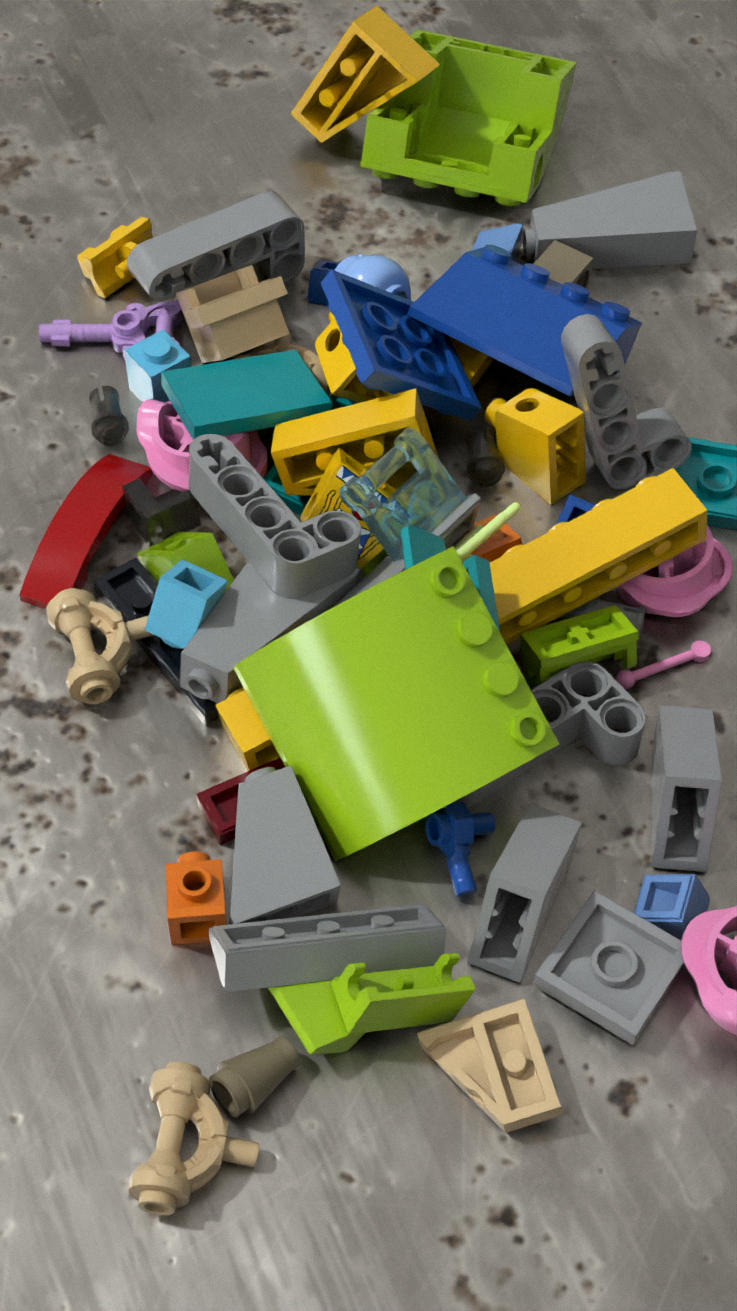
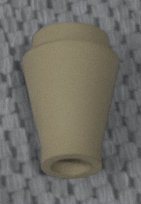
[209,1036,300,1117]

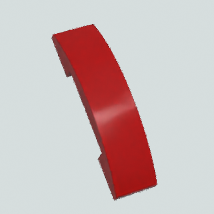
[19,454,153,609]

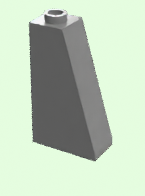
[523,171,697,269]
[180,562,360,703]

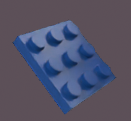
[321,269,482,421]

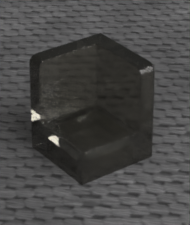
[122,478,202,547]

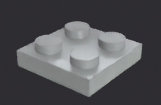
[533,890,685,1045]

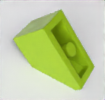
[137,532,234,592]

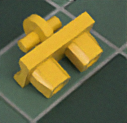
[77,216,153,298]

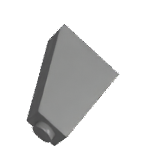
[651,705,722,872]
[229,766,341,924]
[467,803,582,983]

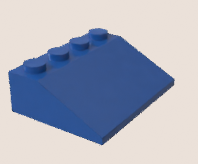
[407,245,642,396]

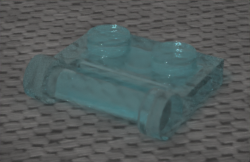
[339,428,467,562]

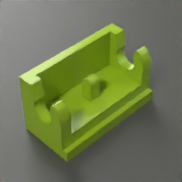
[520,605,639,687]
[331,953,476,1035]

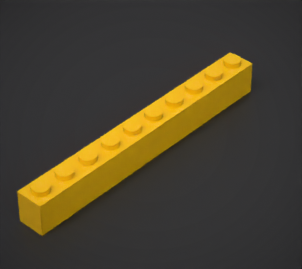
[215,468,707,771]

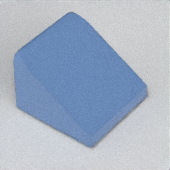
[472,224,523,261]
[634,874,710,940]

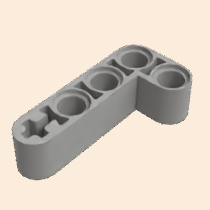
[127,191,305,302]
[561,314,692,490]
[188,434,361,599]
[453,661,646,808]

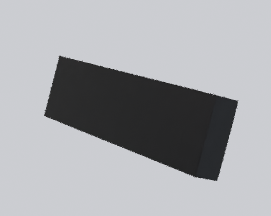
[93,557,220,726]

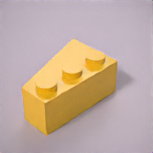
[290,5,440,143]
[271,388,443,501]

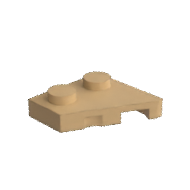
[417,999,563,1133]

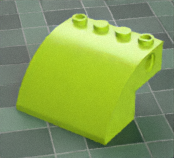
[360,29,577,206]
[233,546,559,861]

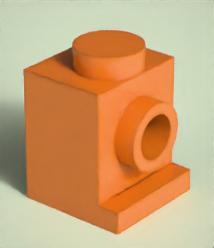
[165,851,227,945]

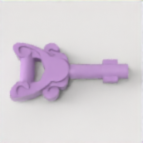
[39,301,185,360]

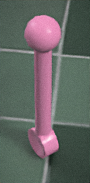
[615,640,711,690]

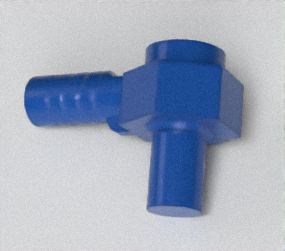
[425,802,496,897]

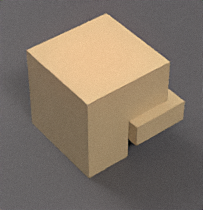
[176,265,290,363]

